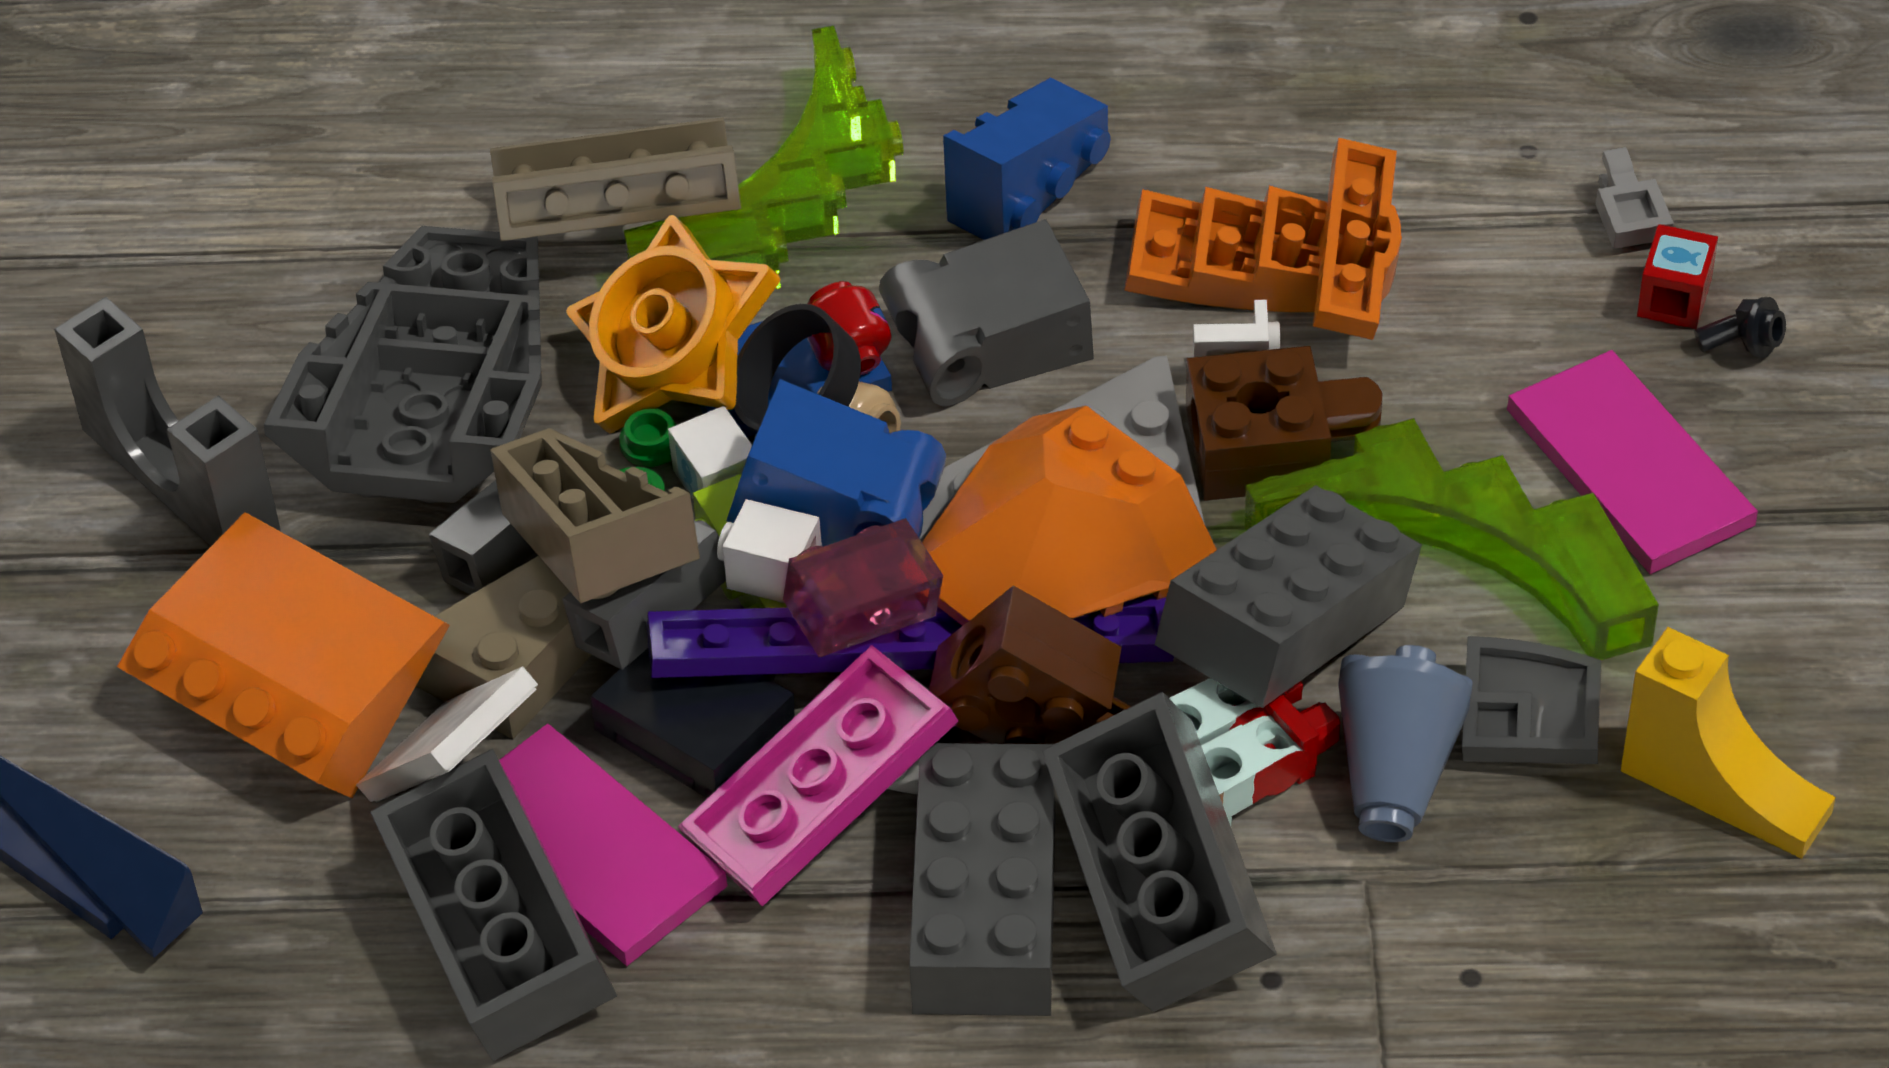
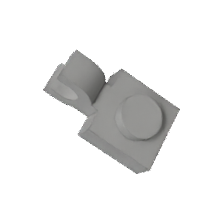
[1595,147,1674,249]

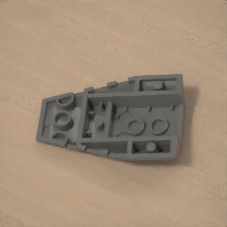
[264,226,542,503]

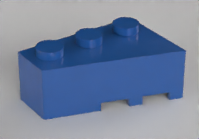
[943,77,1111,240]

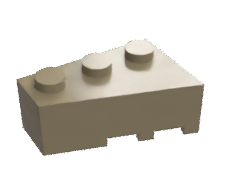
[490,428,700,604]
[416,556,591,739]

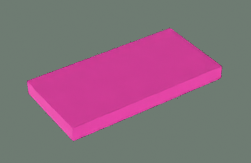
[1507,350,1758,574]
[678,645,958,907]
[499,723,728,966]

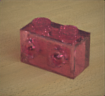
[783,518,943,658]

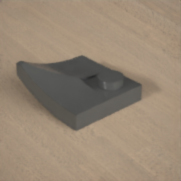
[1462,636,1601,764]

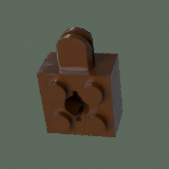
[1186,346,1383,501]
[929,585,1131,744]

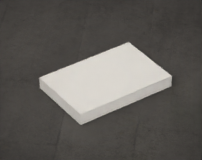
[356,666,538,802]

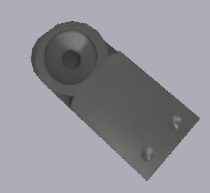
[879,219,1094,406]

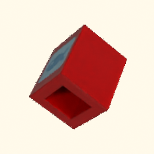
[1637,224,1719,329]

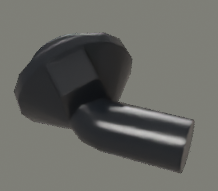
[1694,297,1786,358]

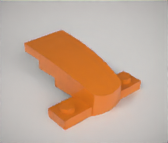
[1124,138,1402,340]

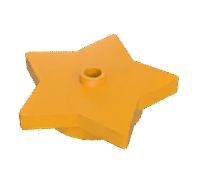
[566,215,781,434]

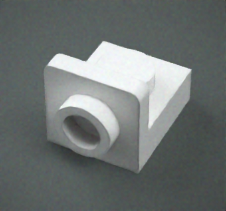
[1193,300,1280,357]

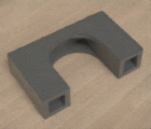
[54,297,281,546]
[429,480,726,670]

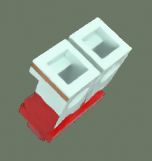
[1169,678,1341,826]

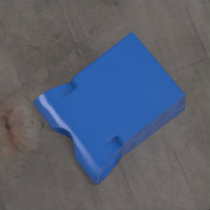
[726,379,946,578]

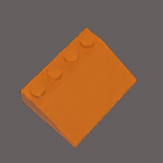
[117,512,450,799]

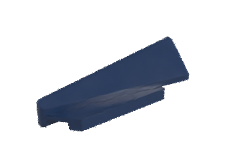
[0,756,203,958]

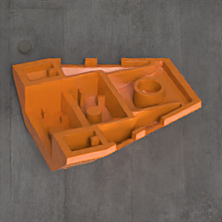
[902,405,1217,626]

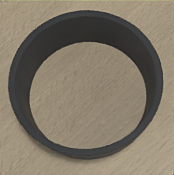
[734,304,861,430]

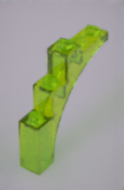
[624,25,904,289]
[1244,418,1659,661]

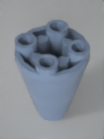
[1338,645,1473,842]

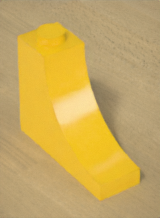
[1621,627,1836,859]

